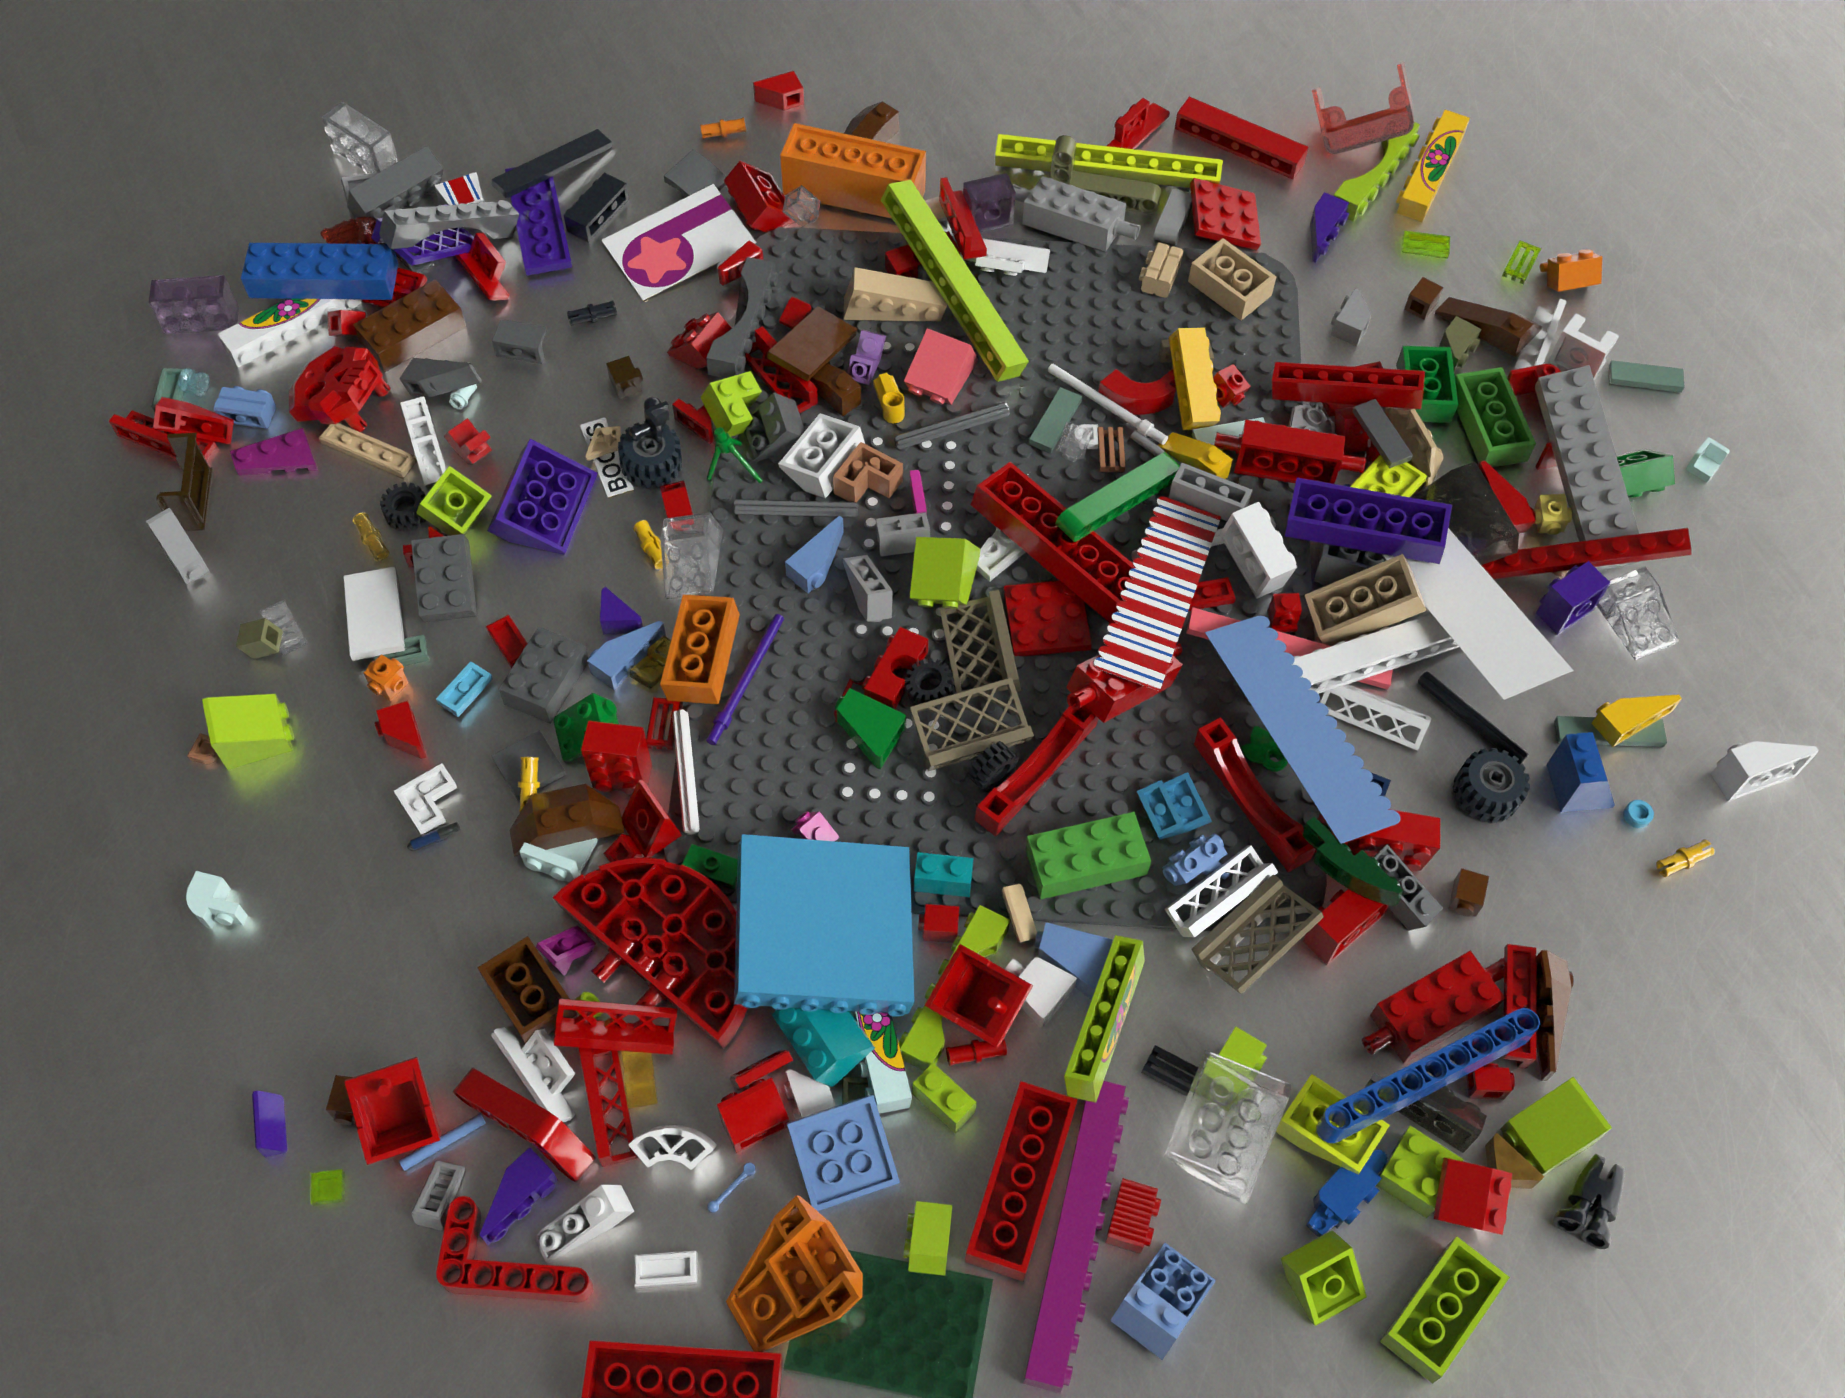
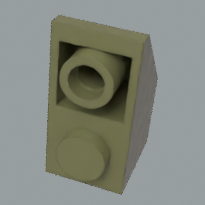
[1439,316,1481,372]

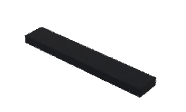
[492,129,612,199]

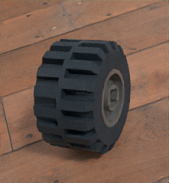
[618,421,682,489]
[1453,748,1530,823]

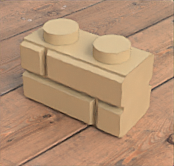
[1139,242,1183,298]

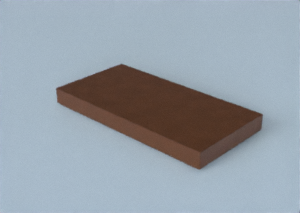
[767,306,858,382]

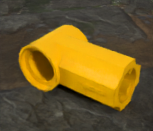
[873,373,905,424]

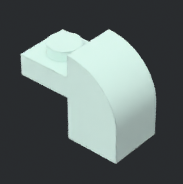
[186,871,247,929]

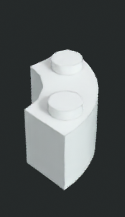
[628,1125,717,1170]

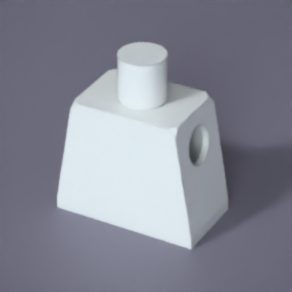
[1005,957,1077,1029]

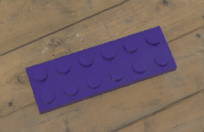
[505,167,572,276]

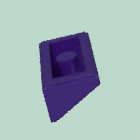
[252,1090,287,1157]

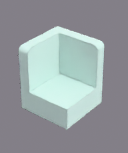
[1685,437,1729,482]

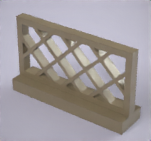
[940,590,1022,700]
[909,677,1034,772]
[1191,874,1324,994]

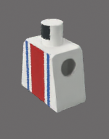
[435,172,484,205]

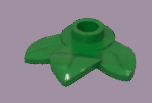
[1241,726,1288,772]

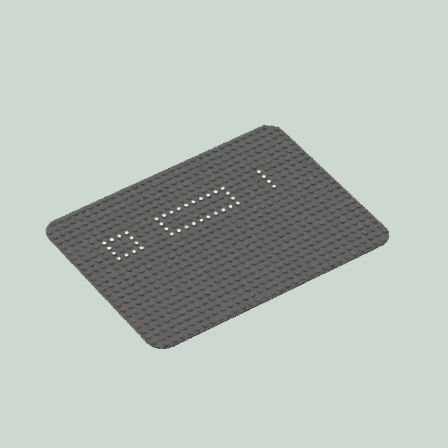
[664,227,1327,935]

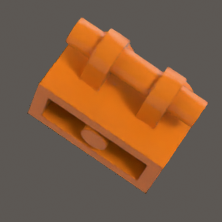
[1539,249,1602,292]

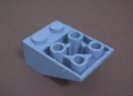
[1110,1243,1216,1360]

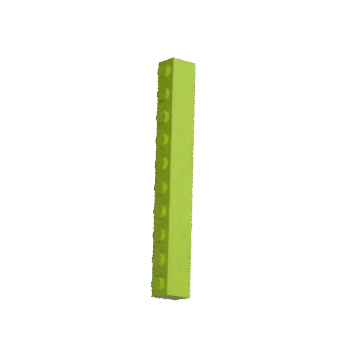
[881,180,1029,382]

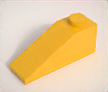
[1158,432,1233,479]
[1591,694,1682,747]

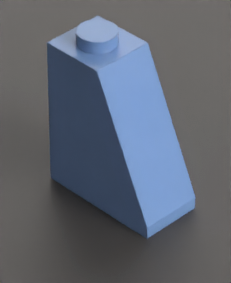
[1034,922,1112,1000]

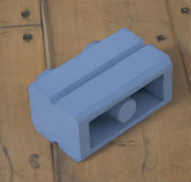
[214,386,276,429]

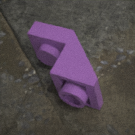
[847,330,886,385]

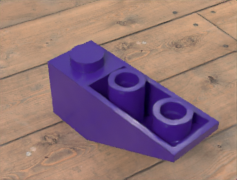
[1310,192,1349,263]
[479,1147,558,1245]

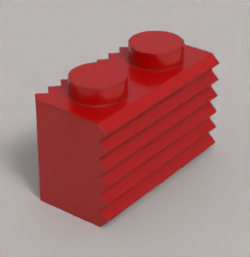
[1105,1178,1161,1253]

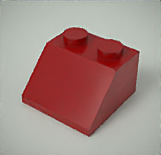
[1433,1157,1513,1235]

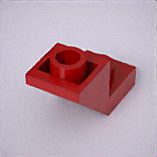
[660,480,695,529]

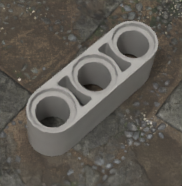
[1153,188,1192,246]

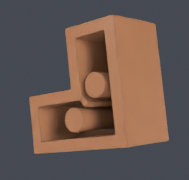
[833,442,903,502]

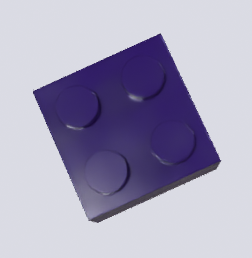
[1536,561,1611,635]

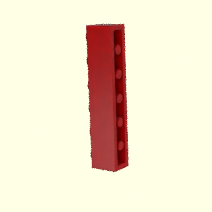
[1175,96,1309,180]
[1272,362,1425,409]

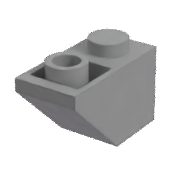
[1331,289,1371,346]

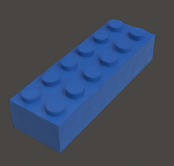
[241,243,398,300]

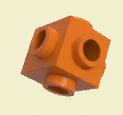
[364,654,408,702]

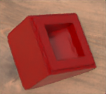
[779,296,812,329]
[603,834,644,862]

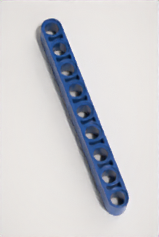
[1316,1008,1540,1143]

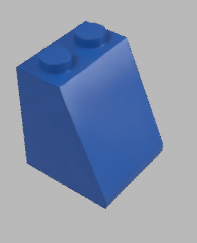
[1546,732,1615,813]

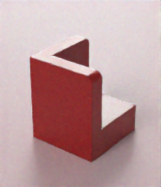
[327,310,366,337]

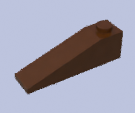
[844,101,899,142]
[1435,297,1542,357]
[1536,950,1574,1081]

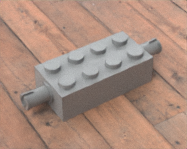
[1009,176,1141,252]

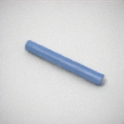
[399,1113,486,1171]

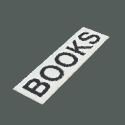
[580,417,634,497]

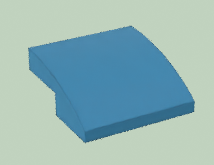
[1137,772,1212,839]

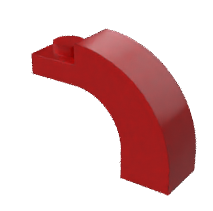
[1098,369,1177,415]

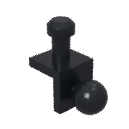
[629,397,670,443]

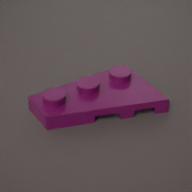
[230,428,318,476]

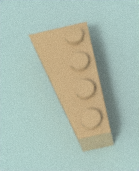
[843,267,947,321]

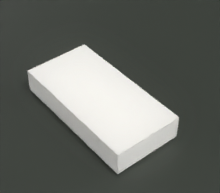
[634,1251,697,1289]

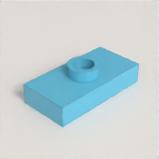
[436,661,493,717]

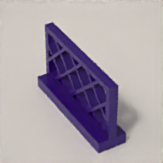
[372,204,474,266]

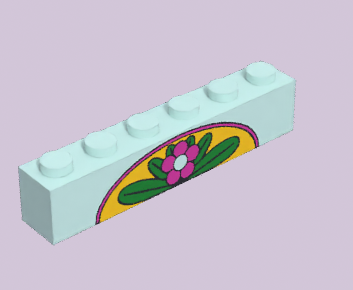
[850,1011,912,1114]

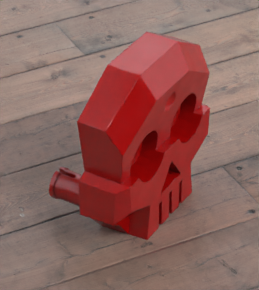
[289,346,390,432]

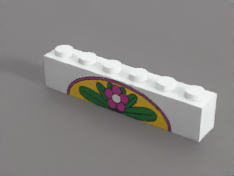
[218,299,364,367]

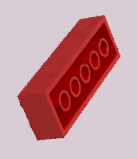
[965,1081,1078,1282]
[581,1341,783,1398]

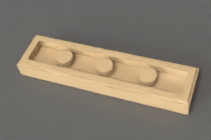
[319,423,417,479]

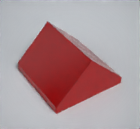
[621,780,682,858]

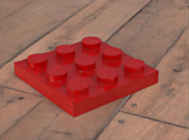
[1190,178,1261,250]
[1003,581,1092,656]

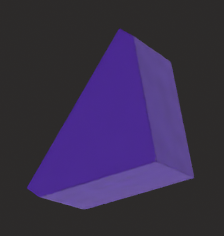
[600,587,643,634]

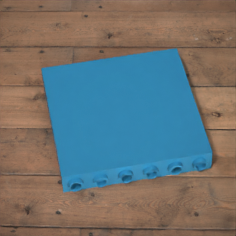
[734,834,914,1017]

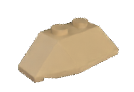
[1384,408,1443,499]

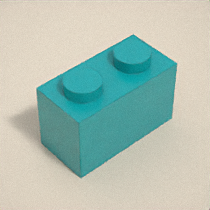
[914,852,974,897]

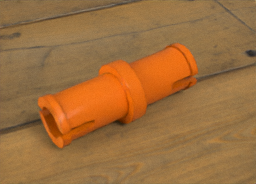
[700,117,746,139]

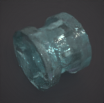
[178,368,210,396]

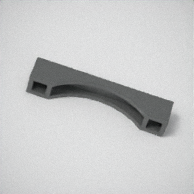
[379,200,519,249]
[707,257,778,378]

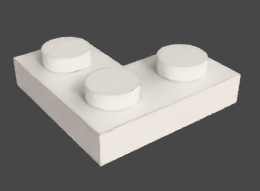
[394,763,457,836]

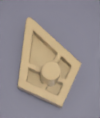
[585,426,621,461]

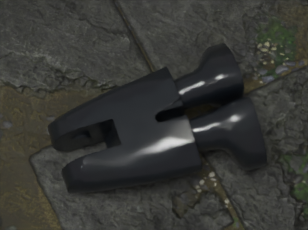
[1553,1154,1624,1249]

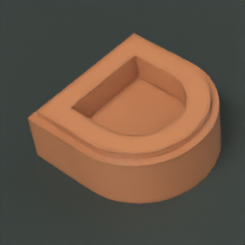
[187,733,219,764]

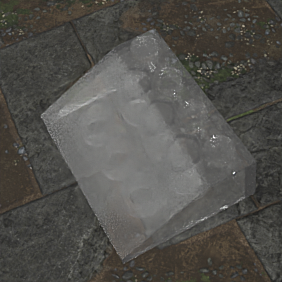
[1164,1050,1292,1204]

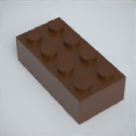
[353,279,466,372]

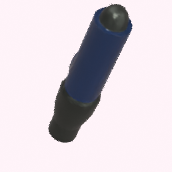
[407,822,460,850]

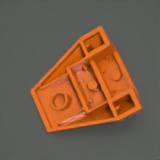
[726,1195,863,1352]

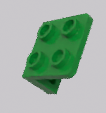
[553,693,619,763]

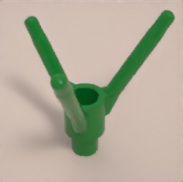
[707,427,763,483]

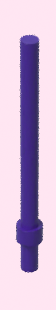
[706,614,784,745]

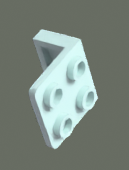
[520,838,598,882]

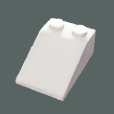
[1711,741,1819,801]

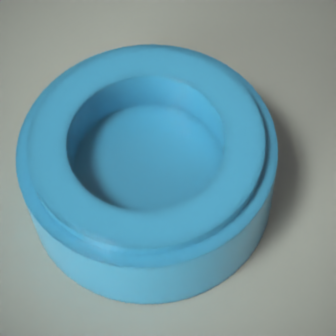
[1623,800,1654,828]

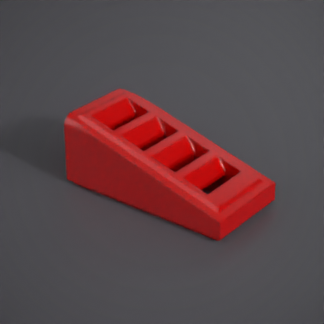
[718,241,763,286]

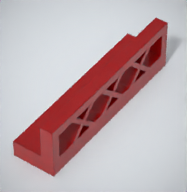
[939,177,987,259]
[745,326,818,414]
[109,410,217,460]
[1503,944,1536,1069]
[554,999,677,1055]
[579,1048,638,1167]

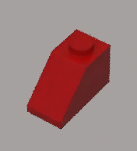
[374,700,426,759]

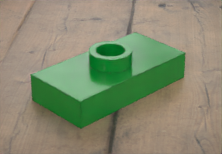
[682,844,738,890]

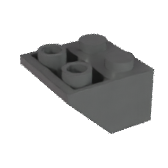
[745,393,805,461]

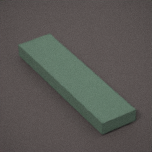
[1554,716,1667,747]

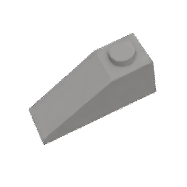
[146,508,209,584]
[843,555,893,622]

